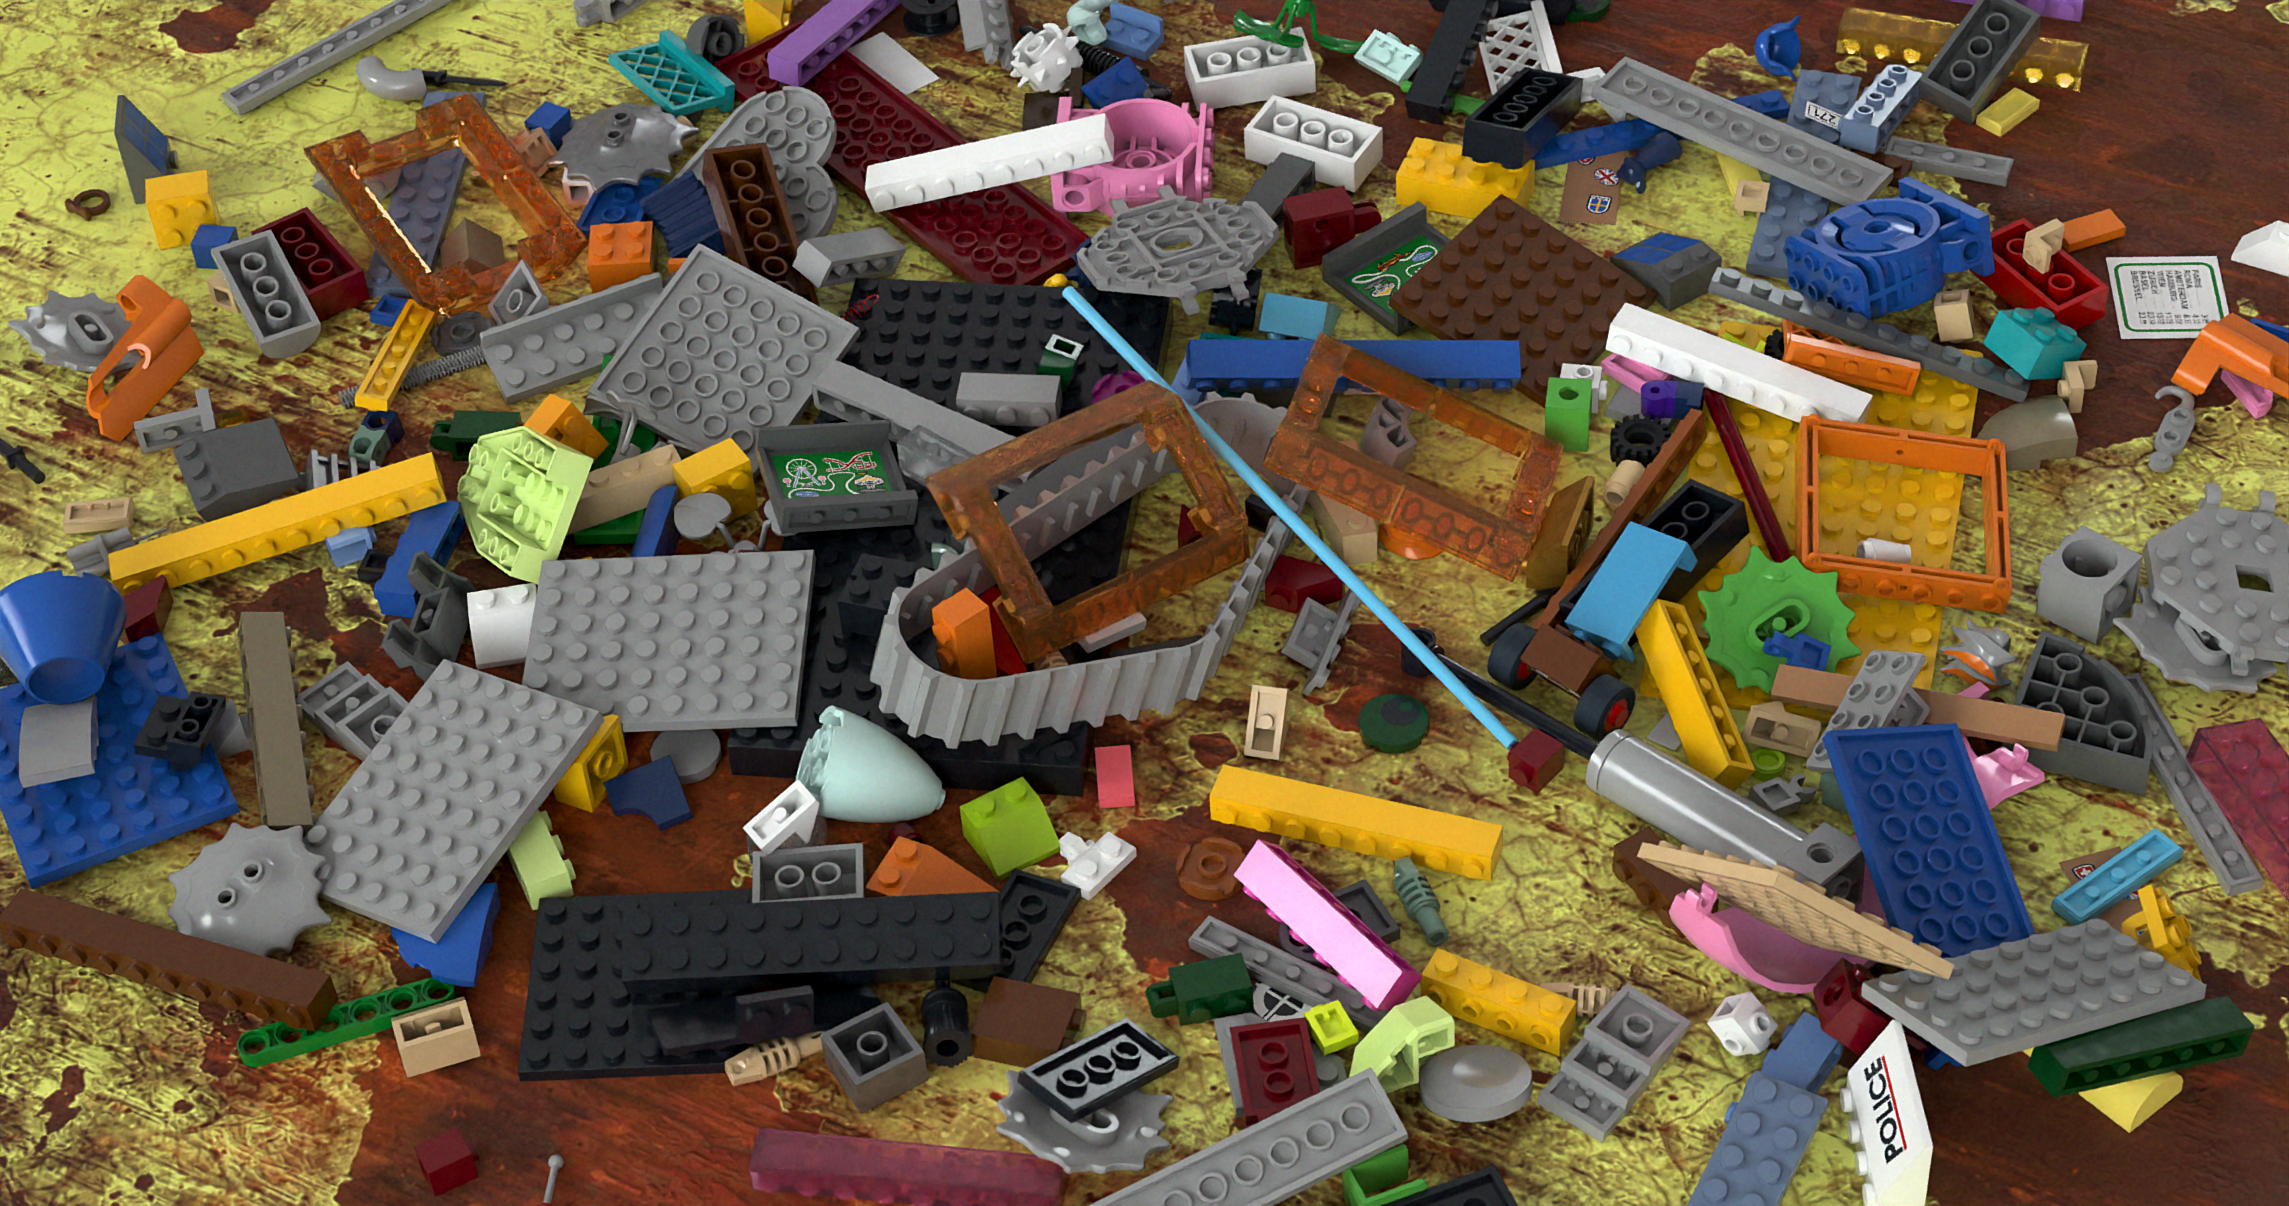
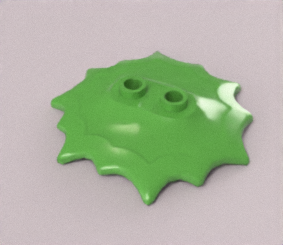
[1697,545,1862,708]

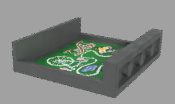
[1322,201,1451,337]
[755,420,918,534]

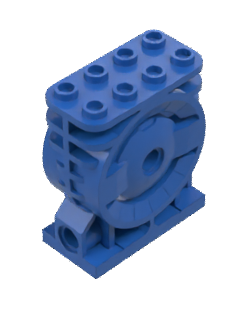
[1783,176,1995,321]

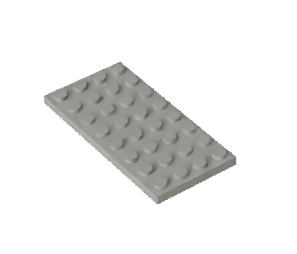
[1861,919,2207,1067]

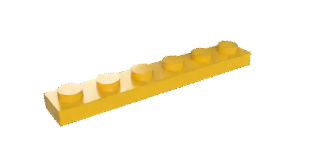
[355,299,439,412]

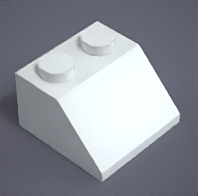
[467,583,537,670]

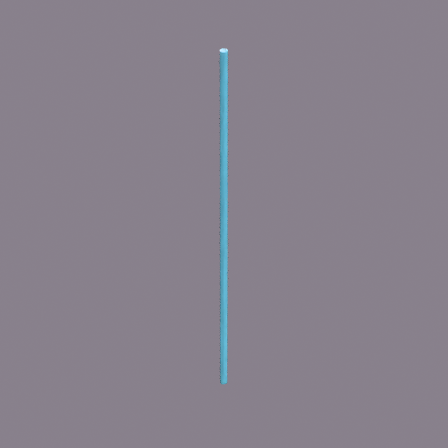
[1062,286,1518,750]

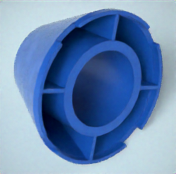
[0,570,127,705]

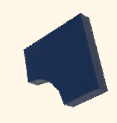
[603,755,693,831]

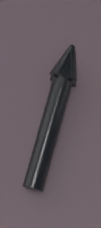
[1480,586,1561,646]

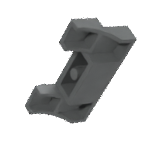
[381,550,477,682]

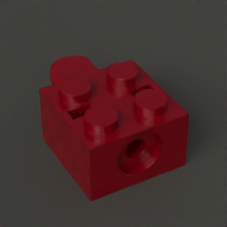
[1283,186,1382,270]
[1813,957,1932,1063]

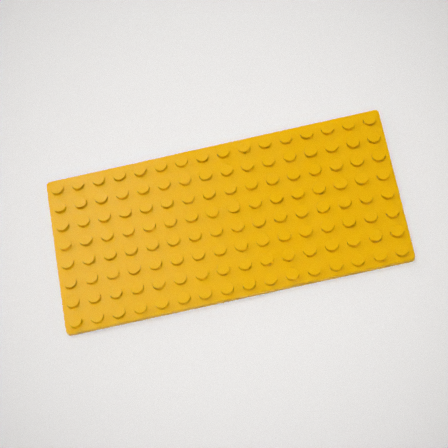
[1639,321,1983,722]

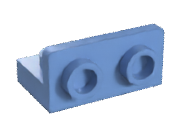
[1098,2,1164,61]

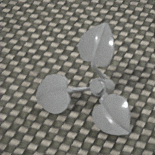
[583,390,700,465]
[674,492,797,554]

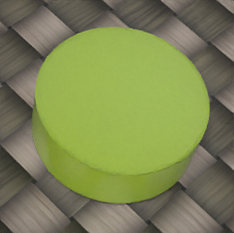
[1750,747,1786,782]

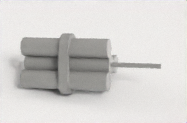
[66,526,168,577]

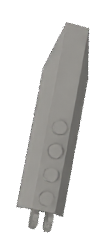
[957,0,1016,71]

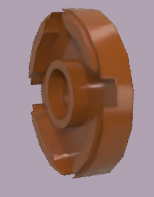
[1176,837,1246,901]

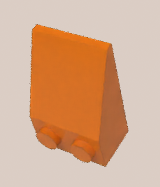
[865,836,1000,898]

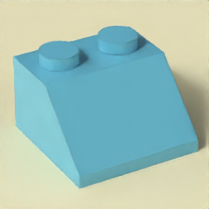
[1259,292,1341,340]

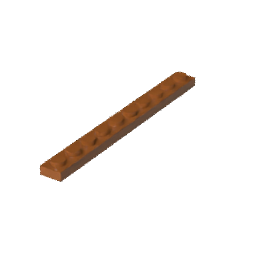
[1532,409,1707,631]

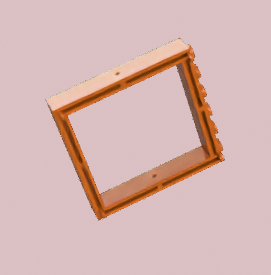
[1795,414,2012,614]

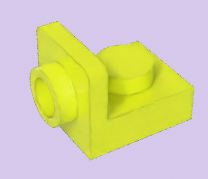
[1304,1000,1359,1056]

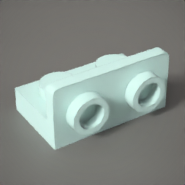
[1354,29,1424,87]

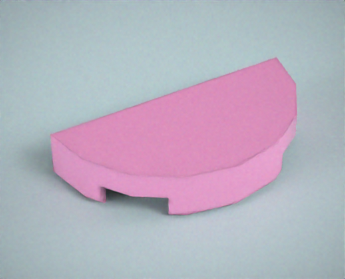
[2221,369,2273,419]

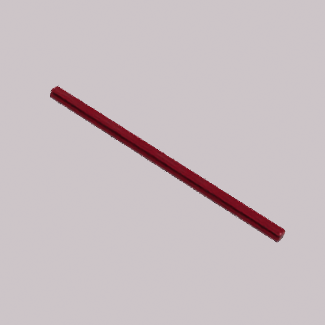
[1704,387,1793,563]

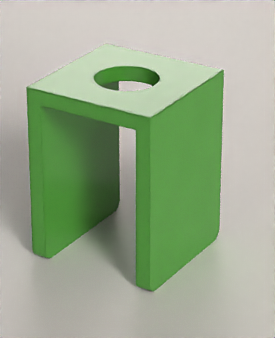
[1545,377,1592,452]
[1342,1144,1427,1206]

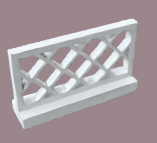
[1479,0,1563,96]

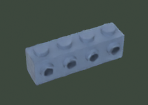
[1838,64,1923,155]

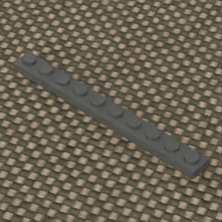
[1707,267,2031,403]

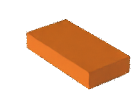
[2062,209,2126,253]

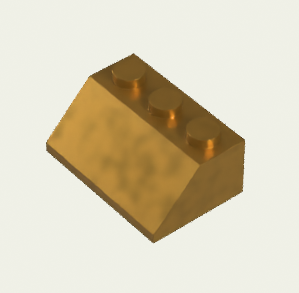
[1522,476,1595,590]

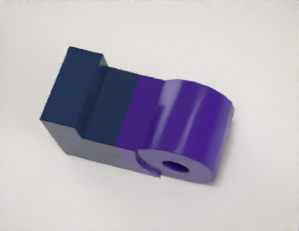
[1641,380,1704,420]

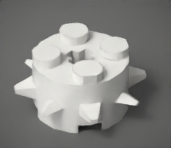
[1010,23,1083,93]

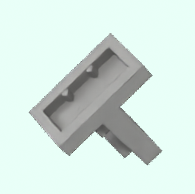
[133,387,218,454]

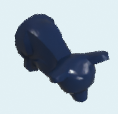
[1616,132,1682,194]

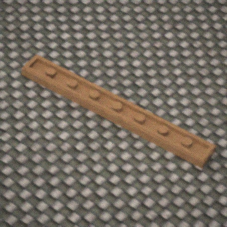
[1770,664,2066,752]

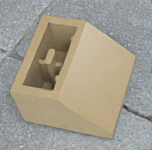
[391,997,481,1078]

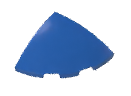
[391,883,501,988]

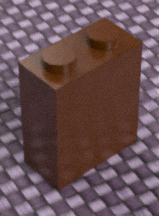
[970,976,1087,1068]

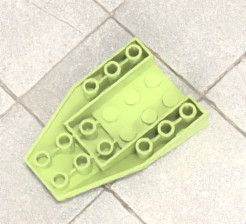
[457,426,594,584]

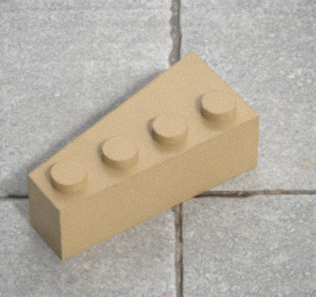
[1306,439,1377,565]

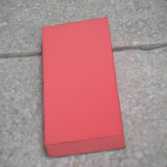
[1095,745,1135,809]

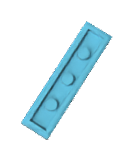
[2051,828,2184,926]

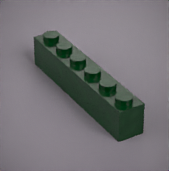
[2027,996,2255,1098]

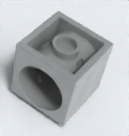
[2035,525,2143,645]

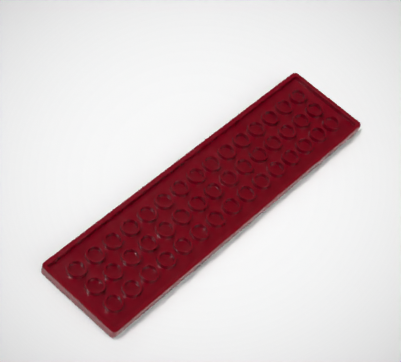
[713,19,1091,286]

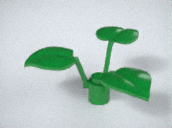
[1233,0,1365,54]

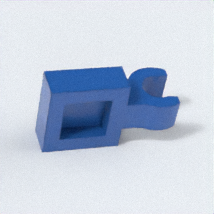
[1762,631,1831,672]

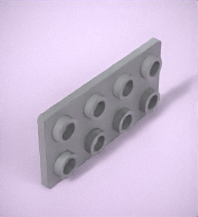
[1805,650,1931,773]

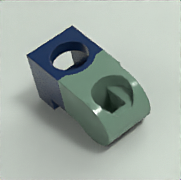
[348,410,405,466]

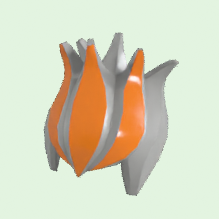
[1939,618,2015,692]

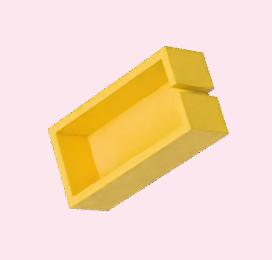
[1396,137,1535,219]

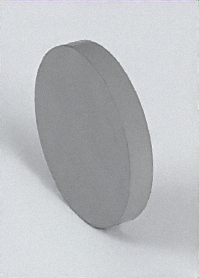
[1419,1045,1533,1122]

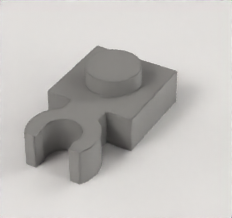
[1748,774,1817,817]

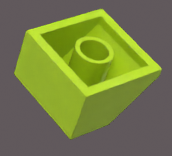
[960,777,1061,881]

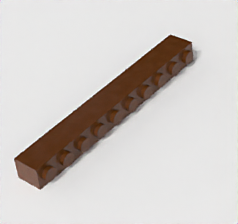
[0,888,339,1032]

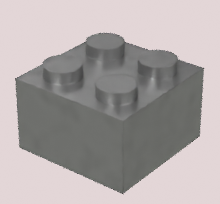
[820,1001,928,1114]

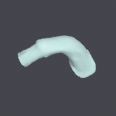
[1067,0,1122,46]

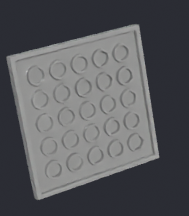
[588,243,861,481]

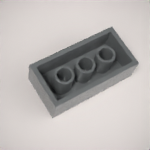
[1919,0,2041,126]

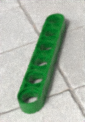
[237,977,457,1067]

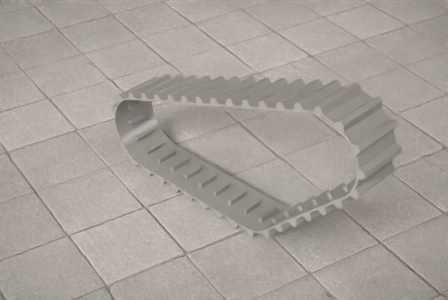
[870,391,1319,749]

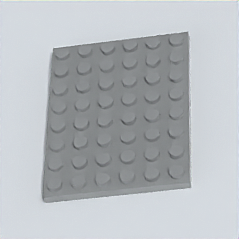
[522,550,816,732]
[303,659,605,944]

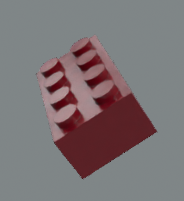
[251,207,370,322]

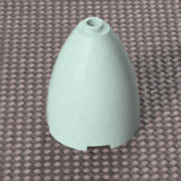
[795,705,946,823]

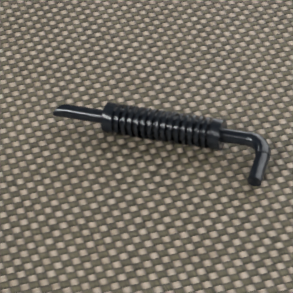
[1019,25,1172,101]

